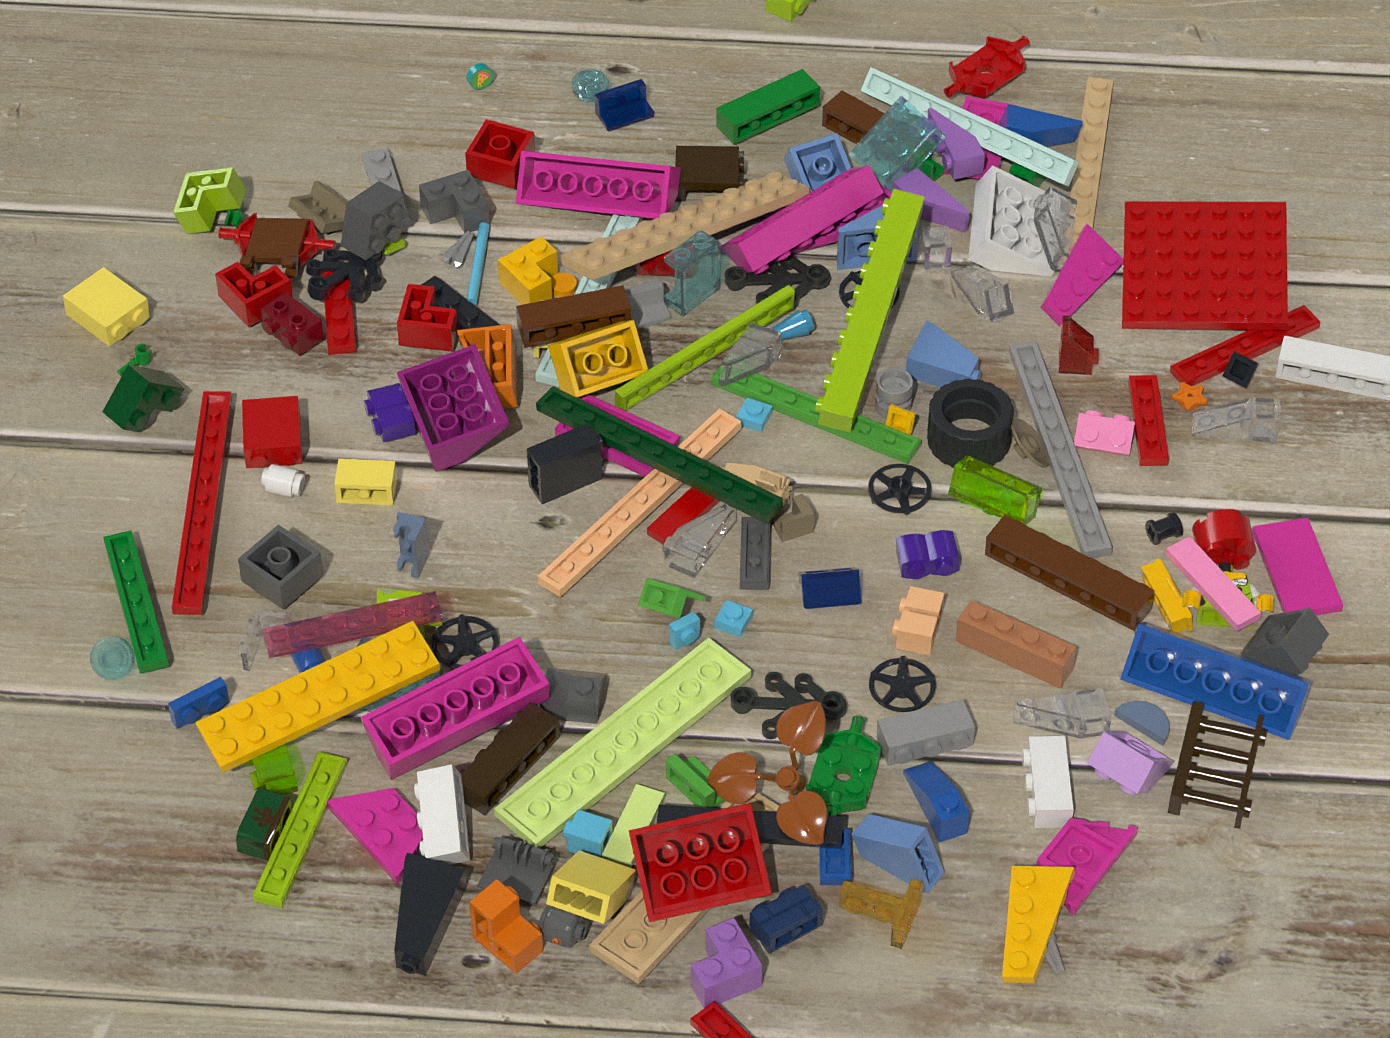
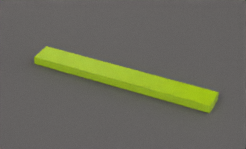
[615,285,795,411]

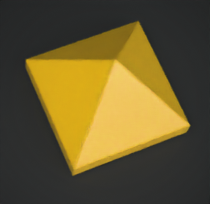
[885,404,916,436]

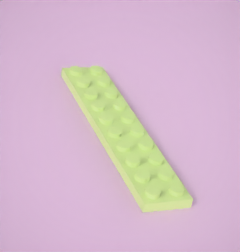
[494,638,751,849]

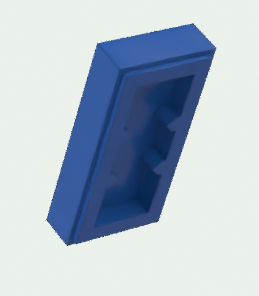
[819,828,851,885]

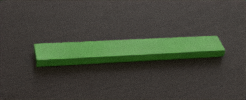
[711,361,921,464]

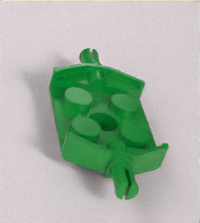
[806,715,881,816]

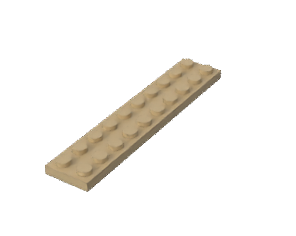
[561,172,809,280]

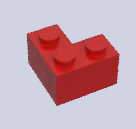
[215,262,293,327]
[397,284,458,352]

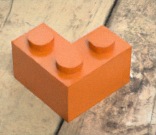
[469,879,543,974]

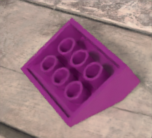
[397,344,510,472]

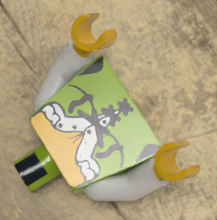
[1181,562,1274,628]

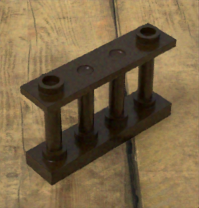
[1168,701,1268,829]

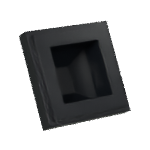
[1222,351,1259,388]

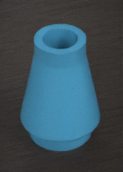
[772,310,815,342]

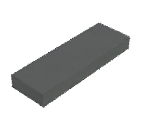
[740,517,770,590]

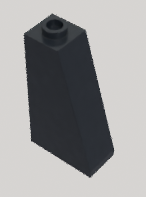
[394,853,467,976]

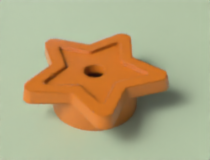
[1171,382,1208,411]

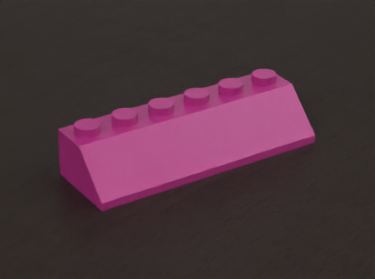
[516,151,681,219]
[720,165,884,275]
[361,637,549,780]

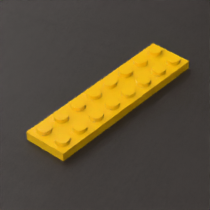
[195,621,440,773]

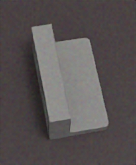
[625,279,671,329]

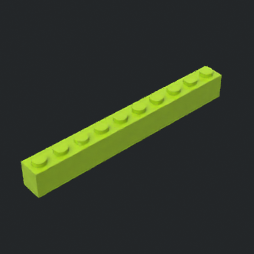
[815,189,925,433]

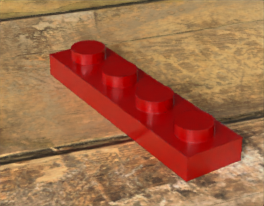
[322,271,356,355]
[1128,375,1169,466]

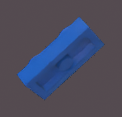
[168,677,230,729]

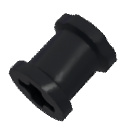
[1145,512,1183,545]

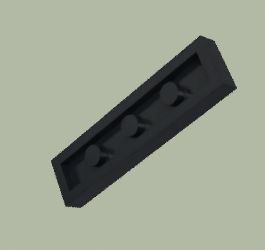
[421,276,500,330]

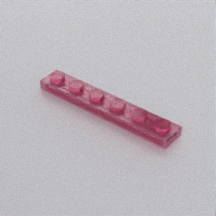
[262,591,443,658]

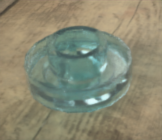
[571,69,609,102]
[90,636,135,680]

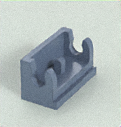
[393,512,429,579]

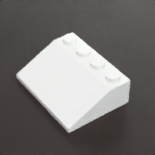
[968,165,1060,277]

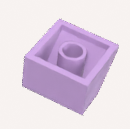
[1087,731,1174,796]

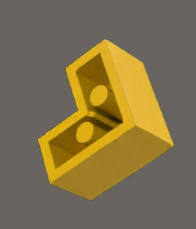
[498,236,558,305]

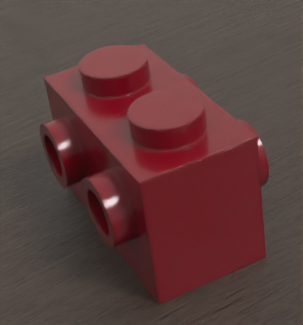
[261,292,324,356]

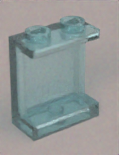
[664,230,721,317]

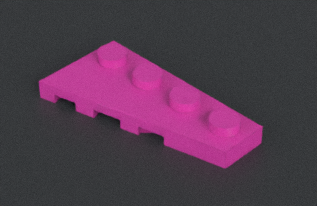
[1040,223,1123,327]

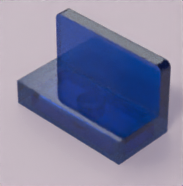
[595,79,654,132]
[798,567,862,609]

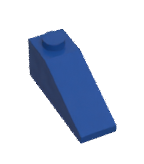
[1000,104,1083,146]
[903,761,969,843]

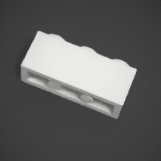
[1022,736,1073,828]
[414,764,470,865]

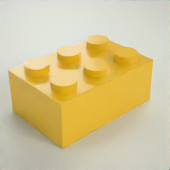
[548,320,648,397]

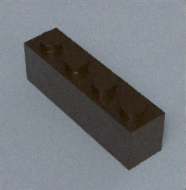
[460,702,560,816]

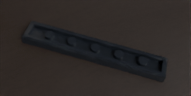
[657,804,843,849]

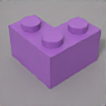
[691,918,762,1008]

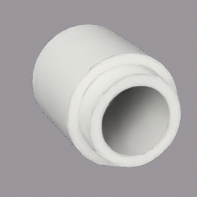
[261,464,305,498]

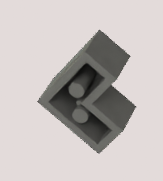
[419,170,489,234]

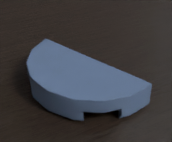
[1114,701,1169,746]

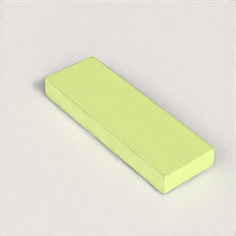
[602,784,665,868]

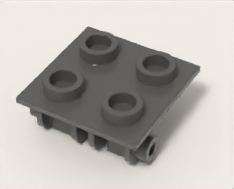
[477,835,558,905]

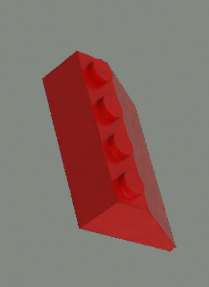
[628,803,772,923]

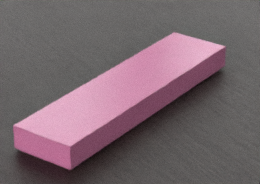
[1165,536,1261,632]

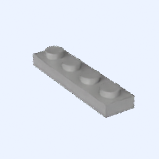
[362,148,410,228]

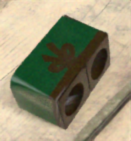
[236,786,291,861]

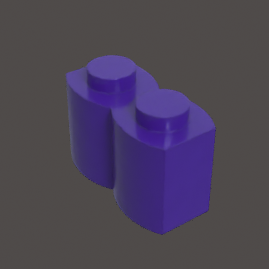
[364,383,416,442]
[896,530,959,579]

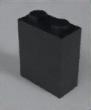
[527,423,604,504]

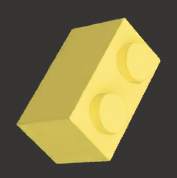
[334,459,397,505]

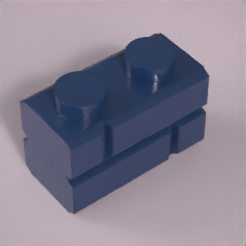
[749,885,823,954]

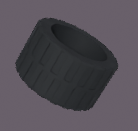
[927,379,1014,471]

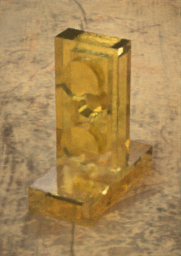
[839,879,923,949]

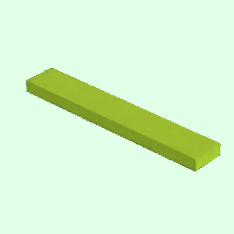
[252,751,348,909]

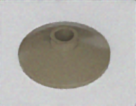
[1011,419,1049,467]

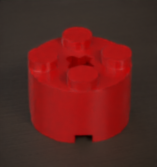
[1192,509,1256,570]

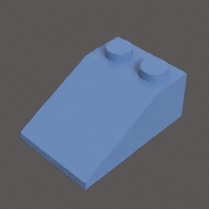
[784,133,851,193]
[836,205,919,270]

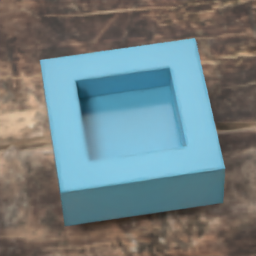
[736,398,773,432]
[714,600,753,637]
[669,611,700,650]

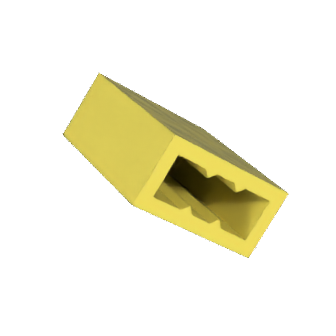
[63,267,150,347]
[546,850,636,924]

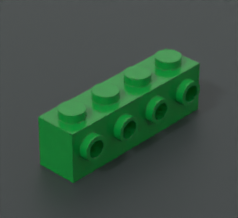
[716,69,820,145]

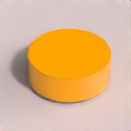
[551,273,577,298]

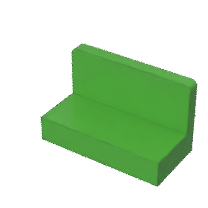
[638,578,706,619]
[666,754,725,808]

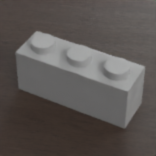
[876,700,975,766]

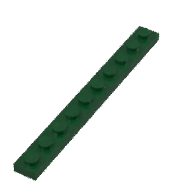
[536,386,783,524]

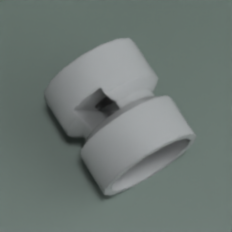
[875,368,913,419]

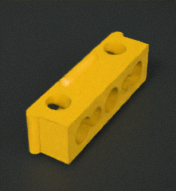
[1141,558,1193,633]

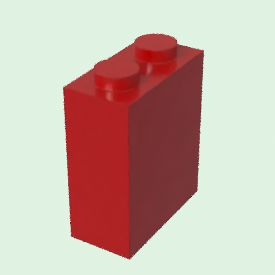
[242,396,302,469]

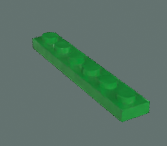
[103,530,169,674]

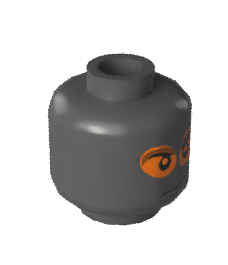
[538,906,588,948]

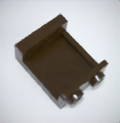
[675,145,744,201]

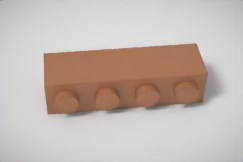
[956,600,1077,689]

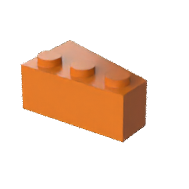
[457,324,517,409]

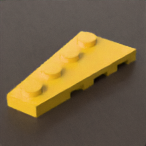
[1002,866,1075,983]

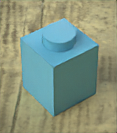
[563,809,613,858]

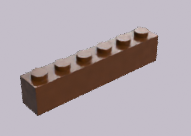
[985,515,1155,631]

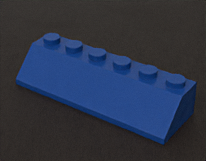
[1120,622,1313,740]

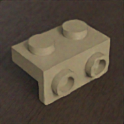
[288,181,347,234]

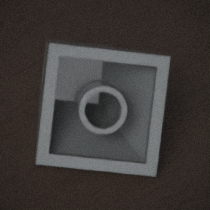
[540,668,606,724]

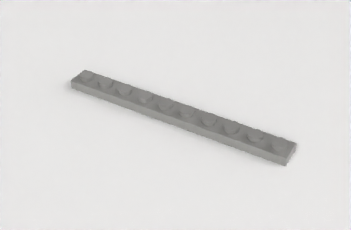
[1009,341,1112,558]

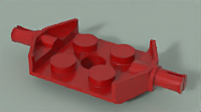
[944,36,1030,98]
[218,213,336,266]

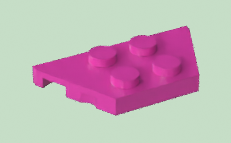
[327,788,423,884]
[1036,818,1138,915]

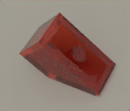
[1058,315,1099,375]

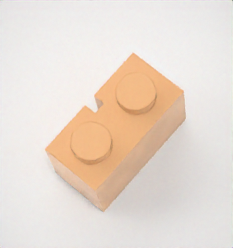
[892,586,944,656]

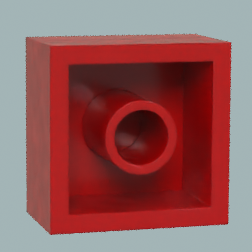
[465,119,535,189]

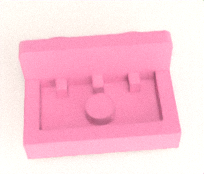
[1074,410,1135,457]

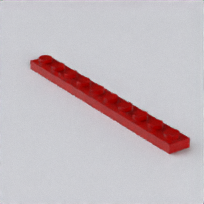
[172,391,232,615]

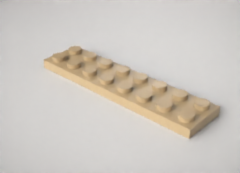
[589,792,779,984]

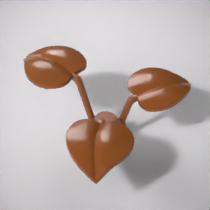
[707,701,828,845]

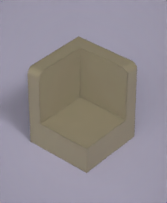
[772,494,814,542]

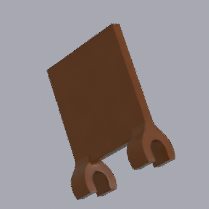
[240,218,309,278]

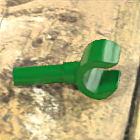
[224,201,244,228]
[117,344,152,376]

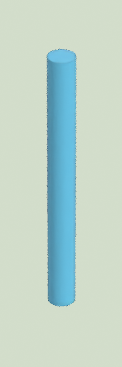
[467,222,490,305]

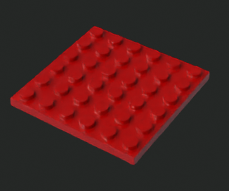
[1122,201,1288,330]

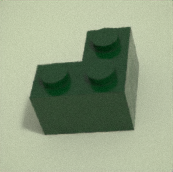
[102,365,185,433]

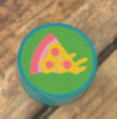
[466,63,493,90]

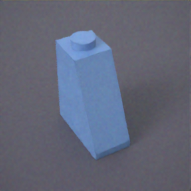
[906,321,981,387]
[851,814,945,893]

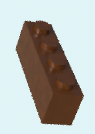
[822,90,925,171]
[516,285,632,348]

